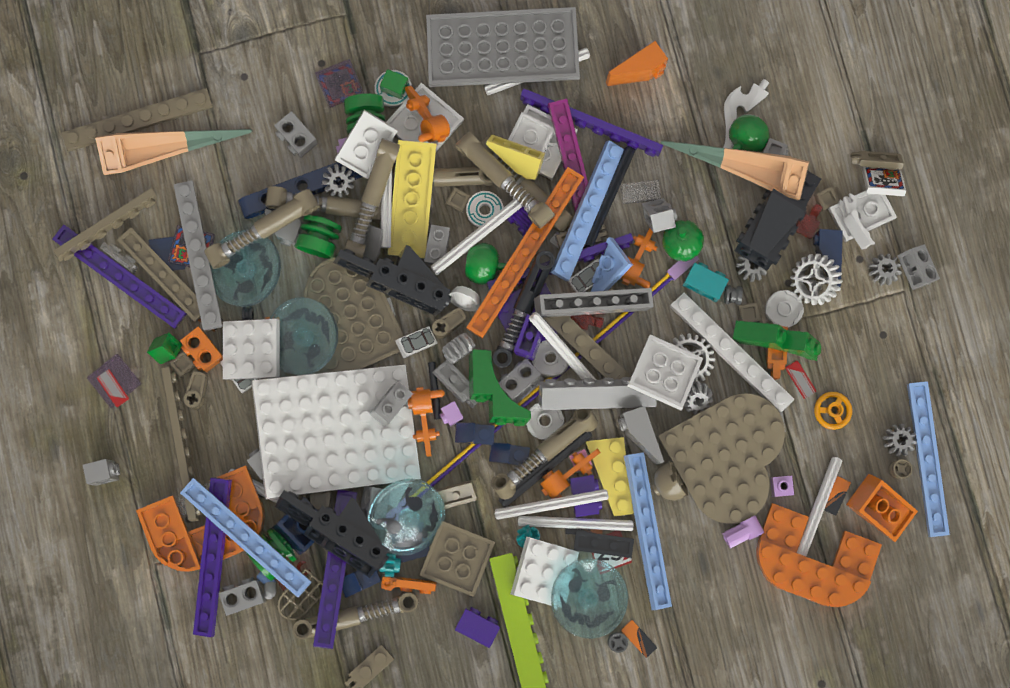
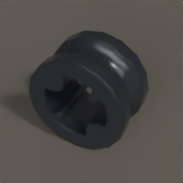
[242,306,254,321]

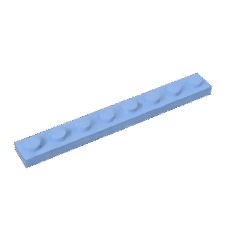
[551,140,624,281]
[907,381,950,537]
[624,452,672,610]
[180,478,312,597]

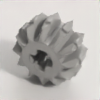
[322,164,355,197]
[868,254,902,286]
[736,256,767,282]
[442,333,475,363]
[684,381,713,415]
[883,424,917,457]

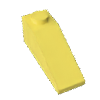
[486,135,545,180]

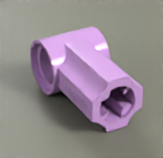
[722,515,764,548]

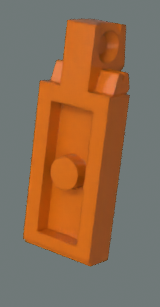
[766,326,788,380]
[381,576,437,594]

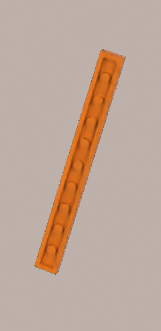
[466,167,584,339]

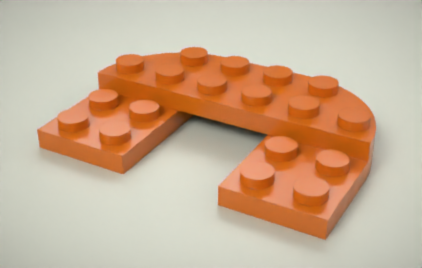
[136,465,265,572]
[756,503,882,607]

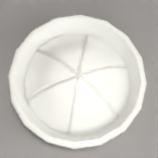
[449,286,480,311]

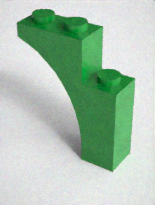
[732,320,821,361]
[469,349,531,426]

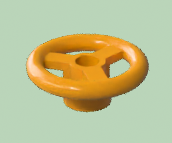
[814,392,852,430]

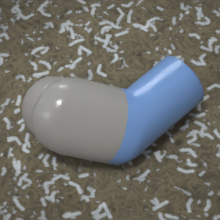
[256,571,277,600]

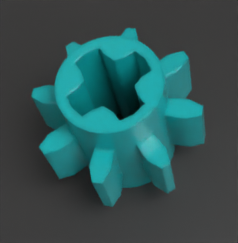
[516,525,540,548]
[380,553,401,577]

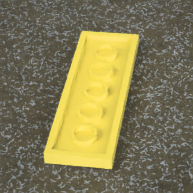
[387,140,436,258]

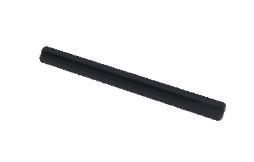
[585,146,635,247]
[499,432,592,508]

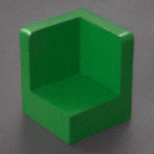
[380,69,409,100]
[147,332,182,364]

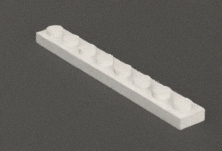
[670,293,794,414]

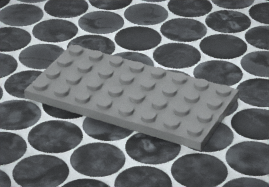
[426,7,580,87]

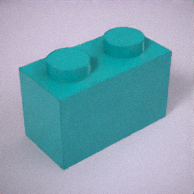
[682,262,729,302]

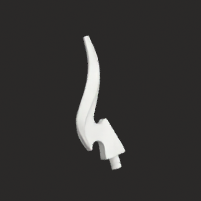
[723,79,769,149]

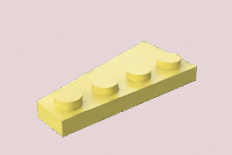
[585,437,633,516]

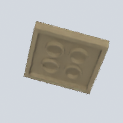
[420,521,495,597]

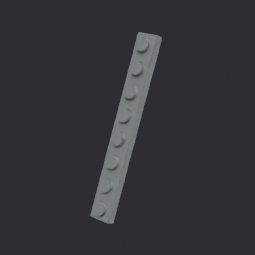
[174,181,223,331]

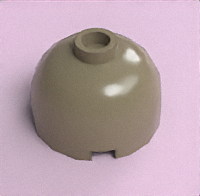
[652,461,689,501]

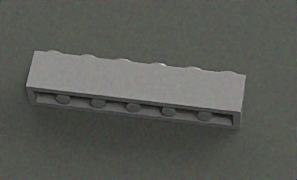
[534,288,654,318]
[539,377,657,410]

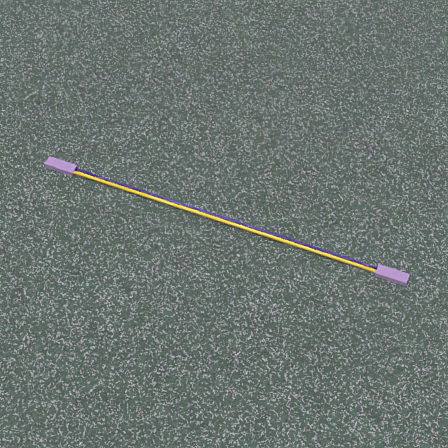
[385,256,699,524]

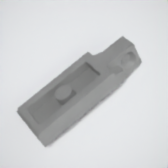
[433,359,478,408]

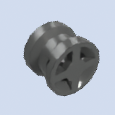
[724,285,743,305]
[608,632,628,653]

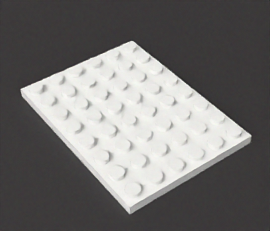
[252,365,421,499]

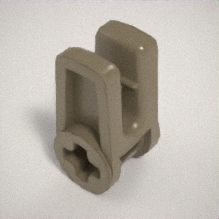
[432,308,466,339]
[184,371,208,410]

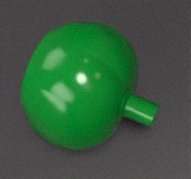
[729,114,770,152]
[662,220,704,262]
[465,243,507,285]

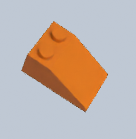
[606,41,668,86]
[846,474,918,542]

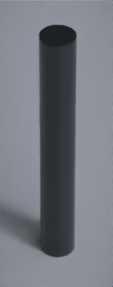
[428,362,442,420]

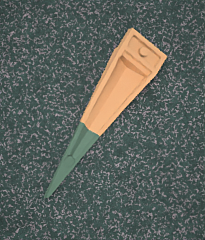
[95,129,252,175]
[660,140,809,200]

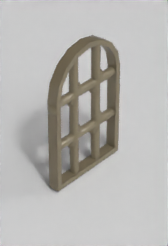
[277,568,323,620]

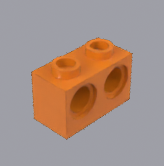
[180,326,223,372]

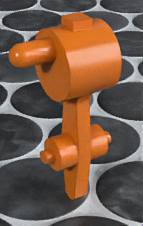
[405,85,450,143]
[620,228,658,288]
[408,387,445,457]
[540,448,601,508]

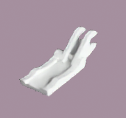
[839,193,875,249]

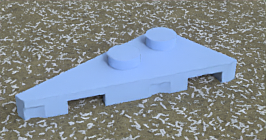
[591,237,633,292]

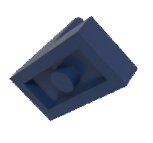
[455,423,495,445]
[489,442,530,466]
[342,570,381,598]

